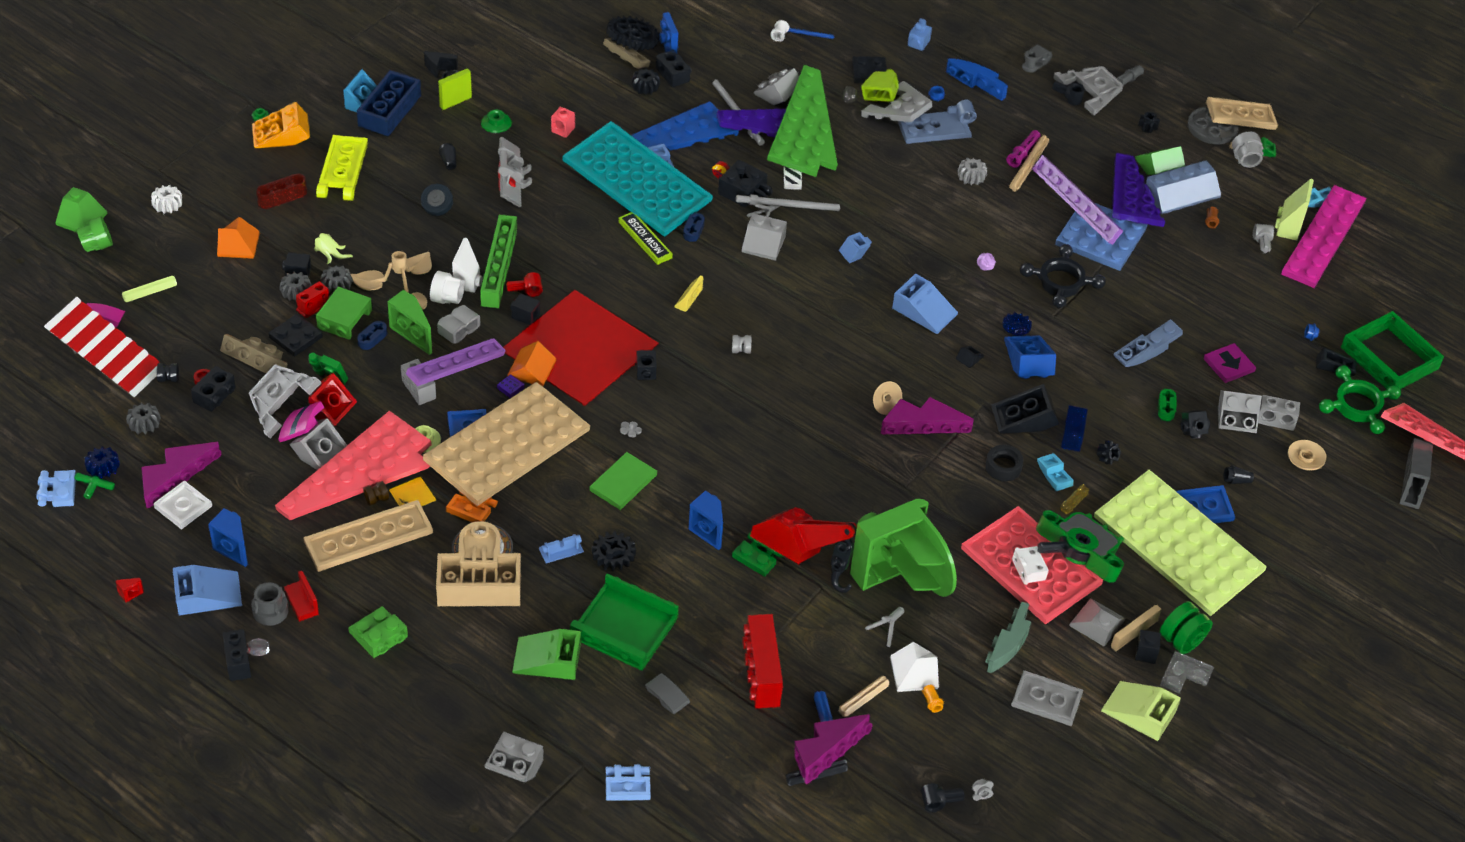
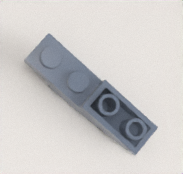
[1114,319,1183,367]

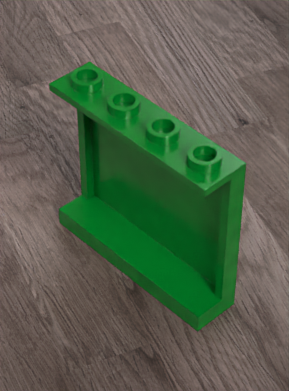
[570,574,679,671]

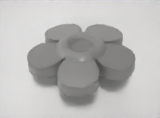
[620,421,642,437]

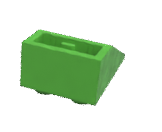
[512,629,581,680]

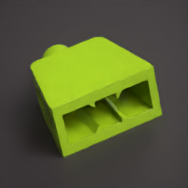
[861,69,899,102]

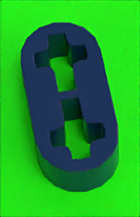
[683,213,705,242]
[357,321,387,350]

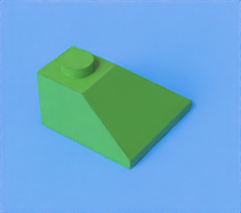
[55,187,107,232]

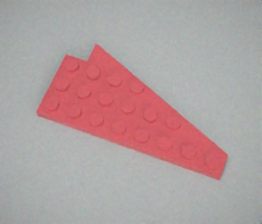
[275,411,431,520]

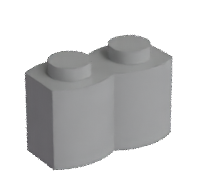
[437,305,480,344]

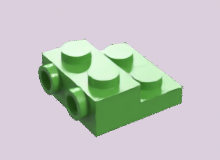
[349,606,408,658]

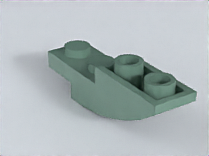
[985,602,1031,673]

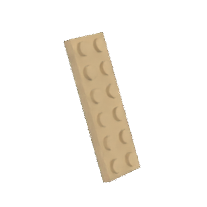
[304,500,433,572]

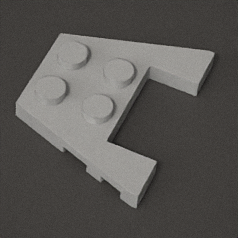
[1054,66,1123,115]
[861,81,932,122]
[249,365,322,439]

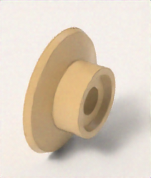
[873,381,902,415]

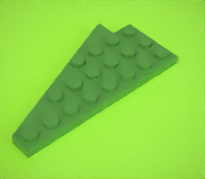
[767,65,838,177]

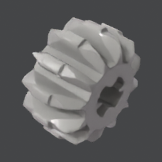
[957,157,987,185]

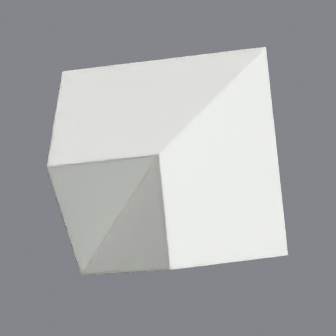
[890,642,939,692]

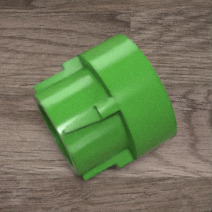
[77,216,113,252]

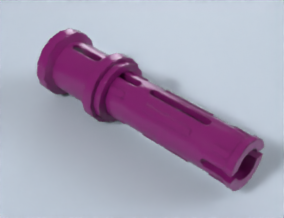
[1006,130,1041,168]

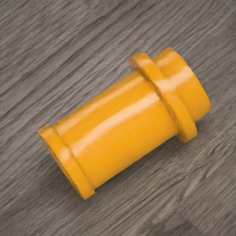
[922,685,944,712]

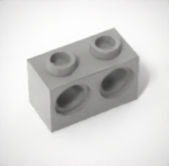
[401,359,436,405]
[1258,395,1300,431]

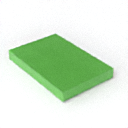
[590,452,657,510]

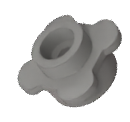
[972,779,994,801]

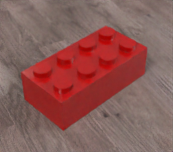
[742,614,783,709]

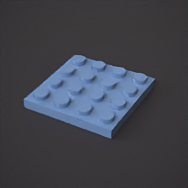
[1055,203,1148,271]

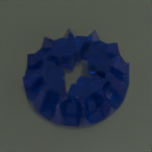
[1002,312,1032,336]

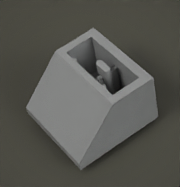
[754,68,799,105]
[1218,390,1262,433]
[485,732,543,782]

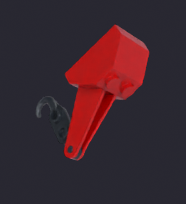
[750,507,857,593]

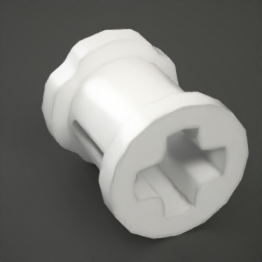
[771,20,789,42]

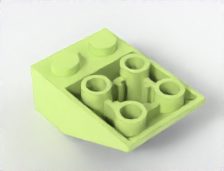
[1101,681,1181,741]

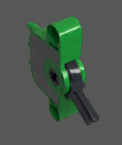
[1036,510,1124,583]

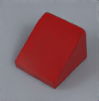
[115,578,144,602]

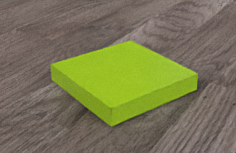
[439,68,472,110]

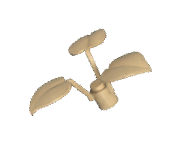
[351,251,432,310]

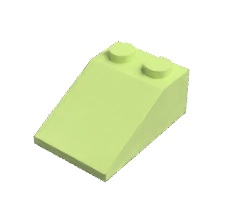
[1275,179,1314,241]

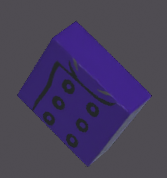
[497,375,524,398]

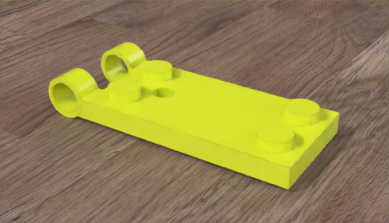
[316,135,368,201]

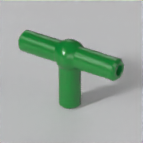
[75,473,115,499]

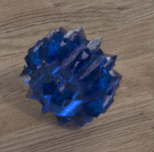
[84,446,120,479]

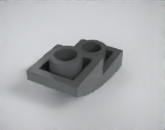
[645,673,690,714]

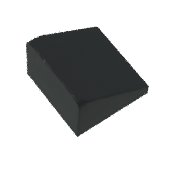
[956,346,984,368]

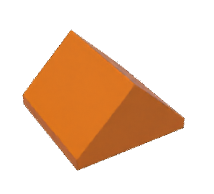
[507,341,556,386]

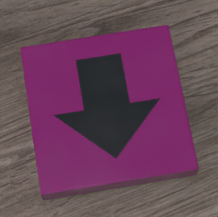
[1204,343,1256,383]

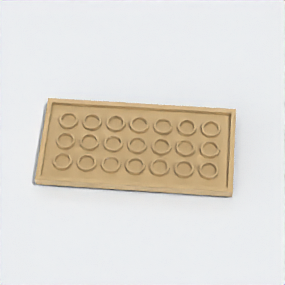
[423,382,590,506]

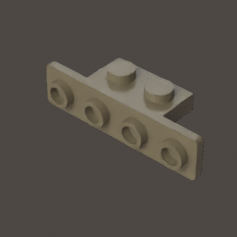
[220,334,288,373]

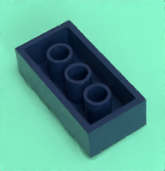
[357,70,421,136]

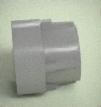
[1232,132,1264,167]

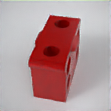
[296,281,329,318]

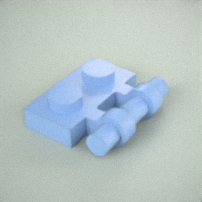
[36,470,76,507]
[606,764,650,800]

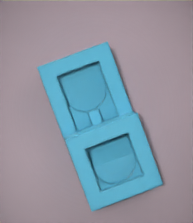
[1308,187,1331,207]
[1037,453,1073,491]

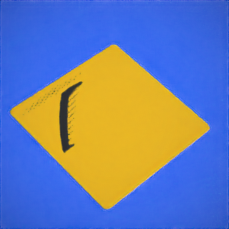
[389,477,436,506]

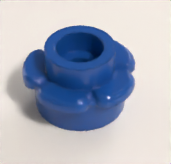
[928,86,945,101]
[1304,323,1319,341]

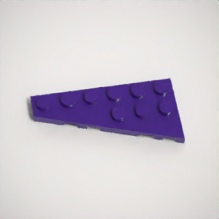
[716,109,786,137]
[1112,153,1165,227]

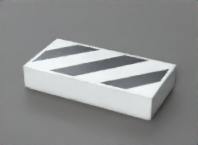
[784,166,802,190]

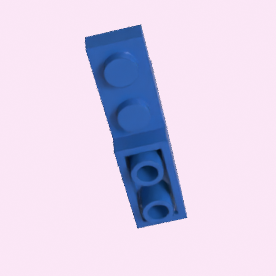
[946,58,1008,101]

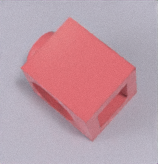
[551,107,575,138]

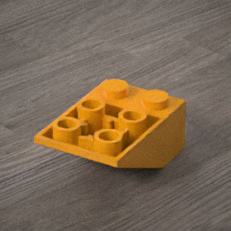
[252,102,310,148]

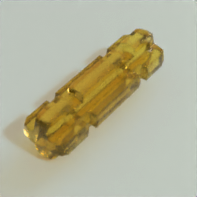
[1060,485,1089,514]

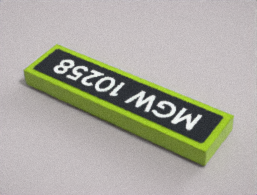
[619,212,673,265]

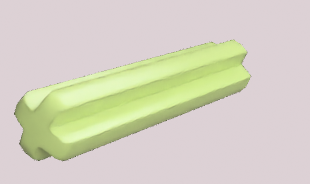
[122,276,177,302]

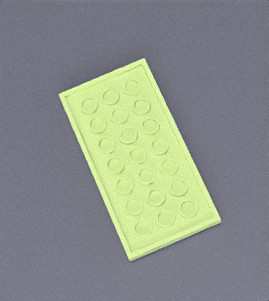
[1094,470,1266,616]

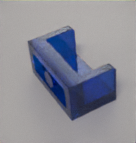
[1061,405,1088,452]

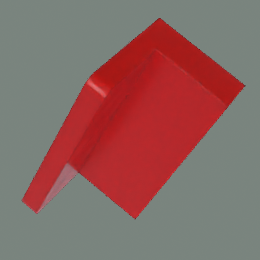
[284,571,319,622]

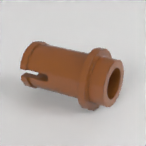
[1205,207,1219,228]

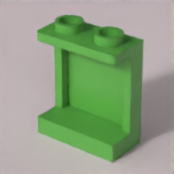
[316,287,372,340]

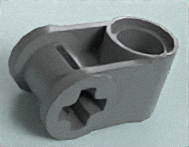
[1022,44,1052,72]

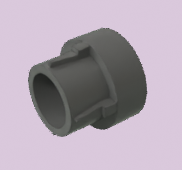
[251,583,288,626]

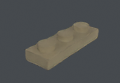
[603,38,651,69]

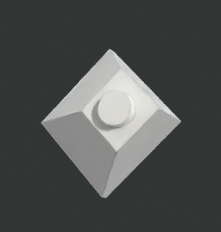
[452,238,482,293]

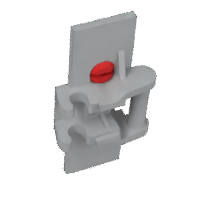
[498,137,532,207]

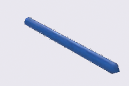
[788,28,834,39]

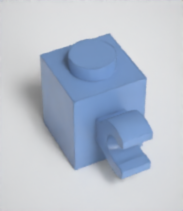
[908,18,932,51]
[839,232,872,263]

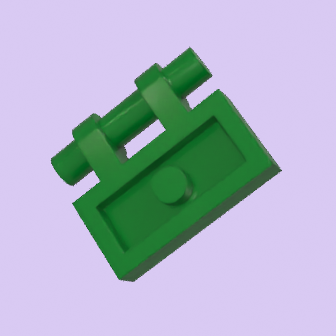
[309,353,348,385]
[732,532,783,577]

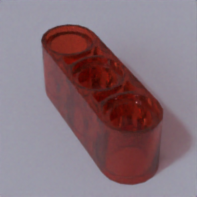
[256,174,307,209]

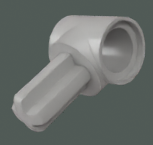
[1253,224,1274,253]

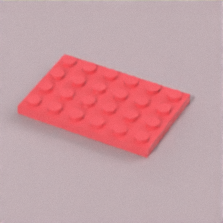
[961,506,1103,625]

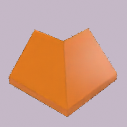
[217,217,260,259]

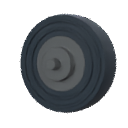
[421,184,453,216]

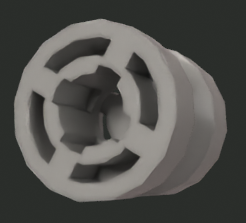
[732,335,751,354]

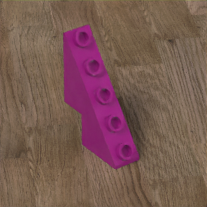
[881,397,974,435]
[142,442,222,508]
[795,714,872,784]

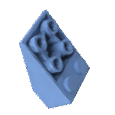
[892,274,958,334]
[173,565,242,616]

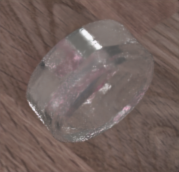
[248,639,269,656]

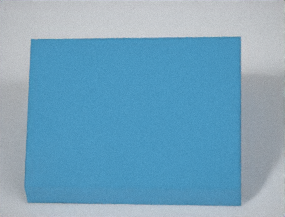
[343,69,377,112]

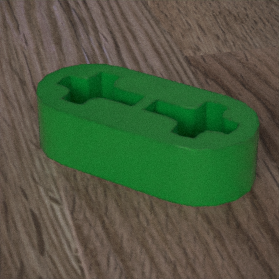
[1158,389,1177,421]

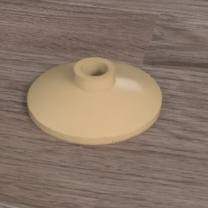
[1288,440,1326,470]

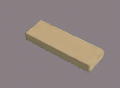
[1111,605,1161,651]

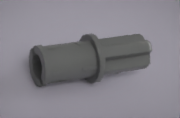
[1117,65,1144,85]

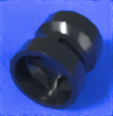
[157,363,179,382]

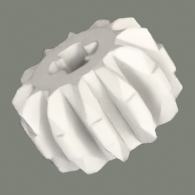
[151,185,182,214]

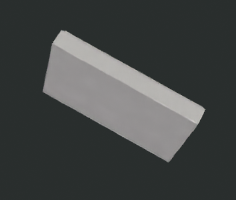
[1011,670,1084,726]

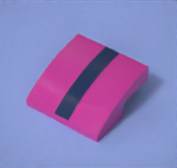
[279,401,325,442]

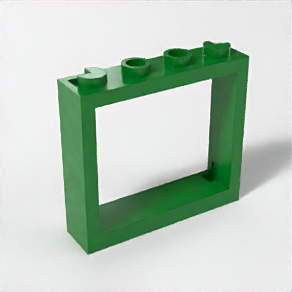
[1341,311,1444,389]

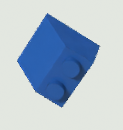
[688,491,723,550]
[208,508,248,567]

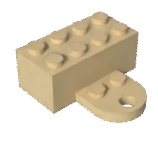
[436,521,521,606]

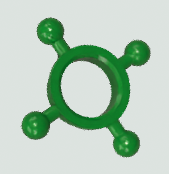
[1319,365,1401,434]

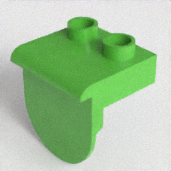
[850,499,957,597]

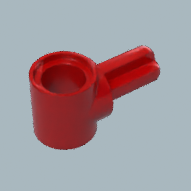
[506,272,543,297]

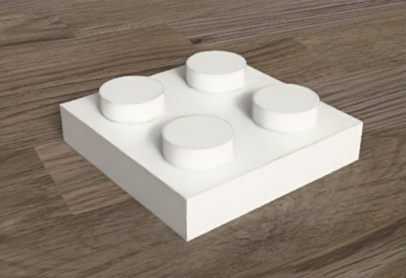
[154,481,212,529]

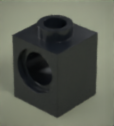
[636,350,657,380]

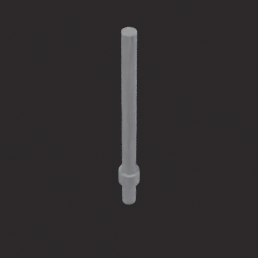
[712,80,765,146]
[736,194,840,211]

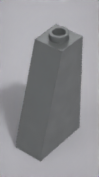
[1400,438,1433,509]

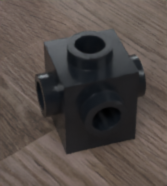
[1180,410,1210,439]

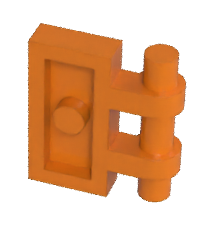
[446,491,498,523]

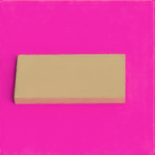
[1206,97,1278,130]

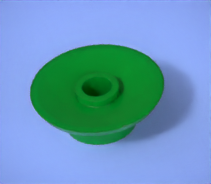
[481,109,512,133]

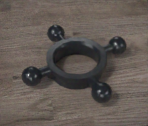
[1020,244,1106,308]

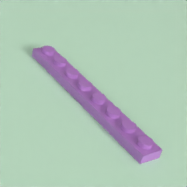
[1032,155,1123,245]

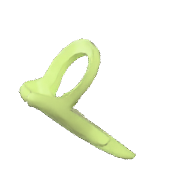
[314,233,353,264]

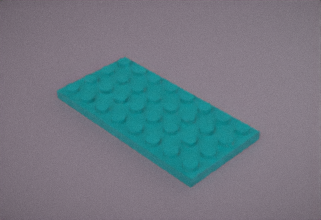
[562,121,713,237]

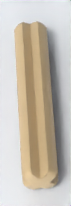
[839,676,889,717]

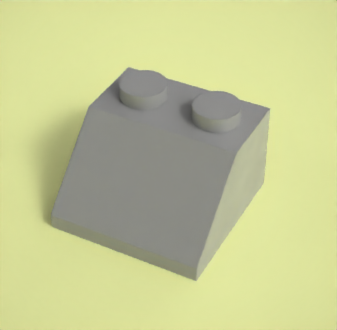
[742,213,787,261]
[290,418,347,470]

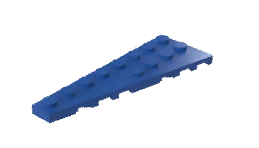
[631,101,739,151]

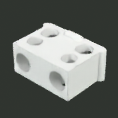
[1012,546,1049,585]

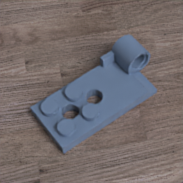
[898,100,977,144]

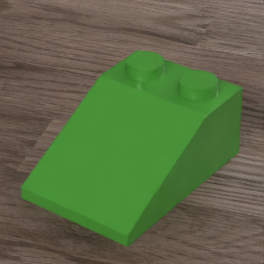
[387,290,432,355]

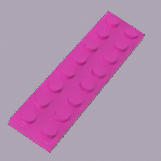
[1281,185,1366,288]

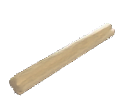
[1009,135,1049,192]

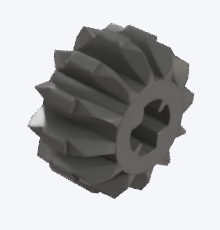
[320,265,353,294]
[280,271,312,302]
[126,402,161,435]

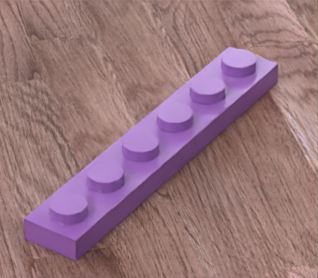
[406,338,506,386]

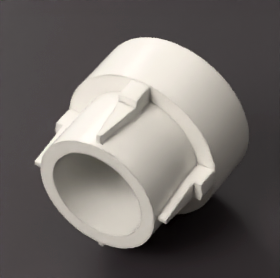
[430,271,465,304]

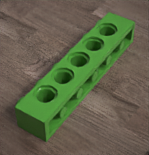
[480,215,517,308]

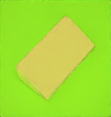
[674,275,703,312]

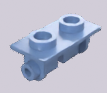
[539,534,584,564]

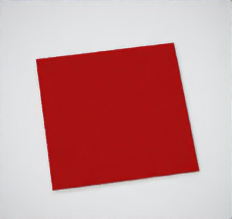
[503,290,659,406]

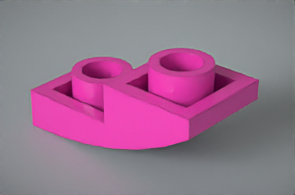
[87,303,125,328]

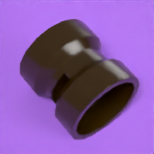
[363,481,389,506]

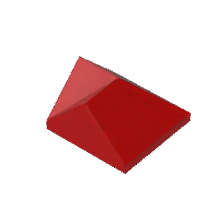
[309,373,357,426]

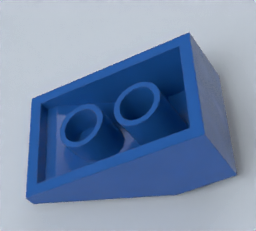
[1004,335,1056,378]

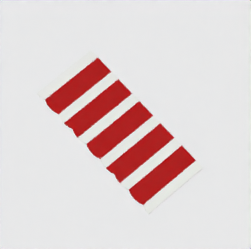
[44,297,160,397]

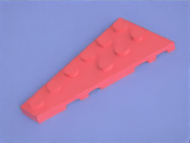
[1381,403,1465,460]

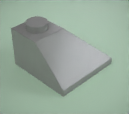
[1069,598,1125,646]

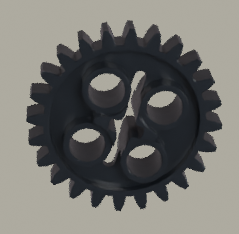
[606,15,660,51]

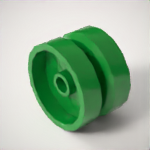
[1160,601,1213,654]

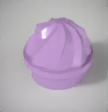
[977,253,996,270]

